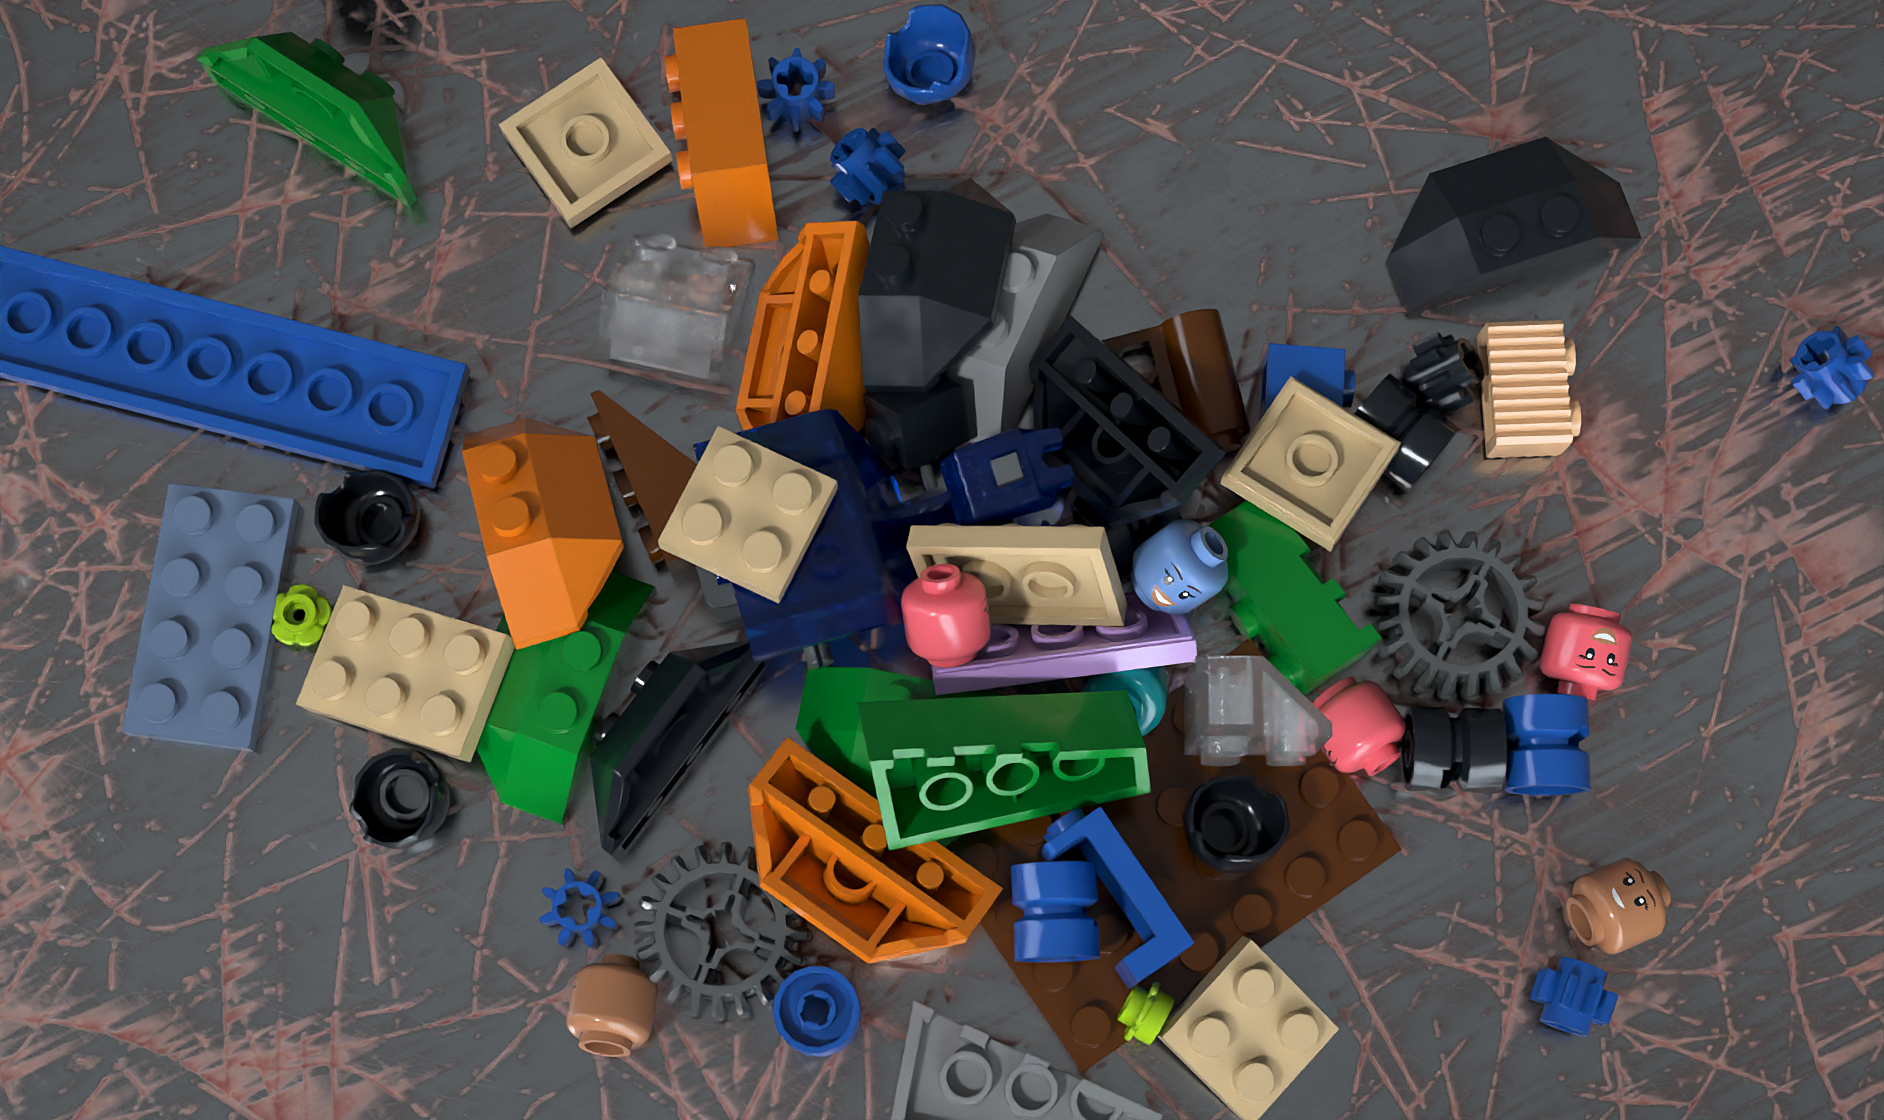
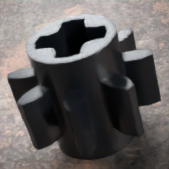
[1404,332,1484,413]

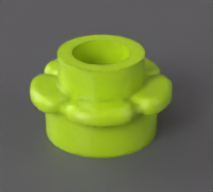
[271,584,332,646]
[1117,981,1175,1045]

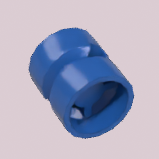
[1502,694,1591,796]
[1011,861,1100,963]
[773,966,862,1057]

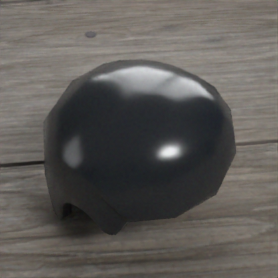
[314,470,420,565]
[349,748,450,849]
[1182,775,1291,874]

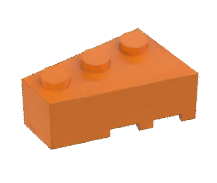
[664,18,779,251]

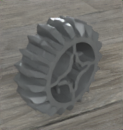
[1370,530,1545,703]
[633,842,812,1021]

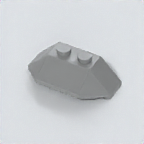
[942,213,1104,454]

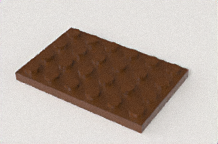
[945,639,1402,1074]

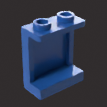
[1039,807,1194,990]

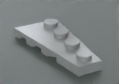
[891,1000,1162,1120]

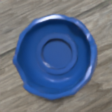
[883,4,976,105]

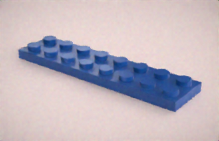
[0,246,470,489]

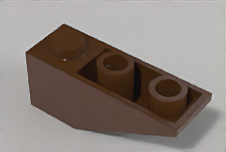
[587,390,697,577]

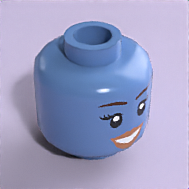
[1131,519,1228,616]

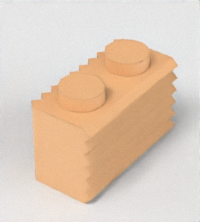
[1477,320,1581,459]

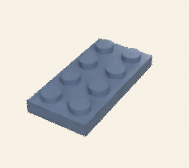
[122,483,300,752]

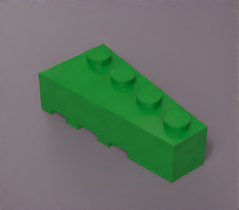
[857,690,1151,851]

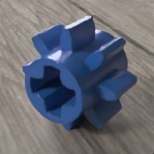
[757,48,835,131]
[830,128,906,205]
[1790,326,1874,409]
[539,868,622,949]
[1529,957,1619,1037]

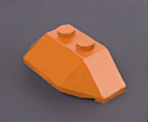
[735,221,870,469]
[462,418,624,650]
[748,737,1003,964]

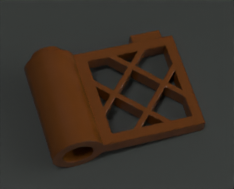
[1101,309,1251,453]

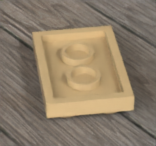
[906,523,1127,626]
[296,585,515,762]

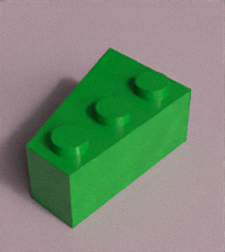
[1207,500,1382,702]

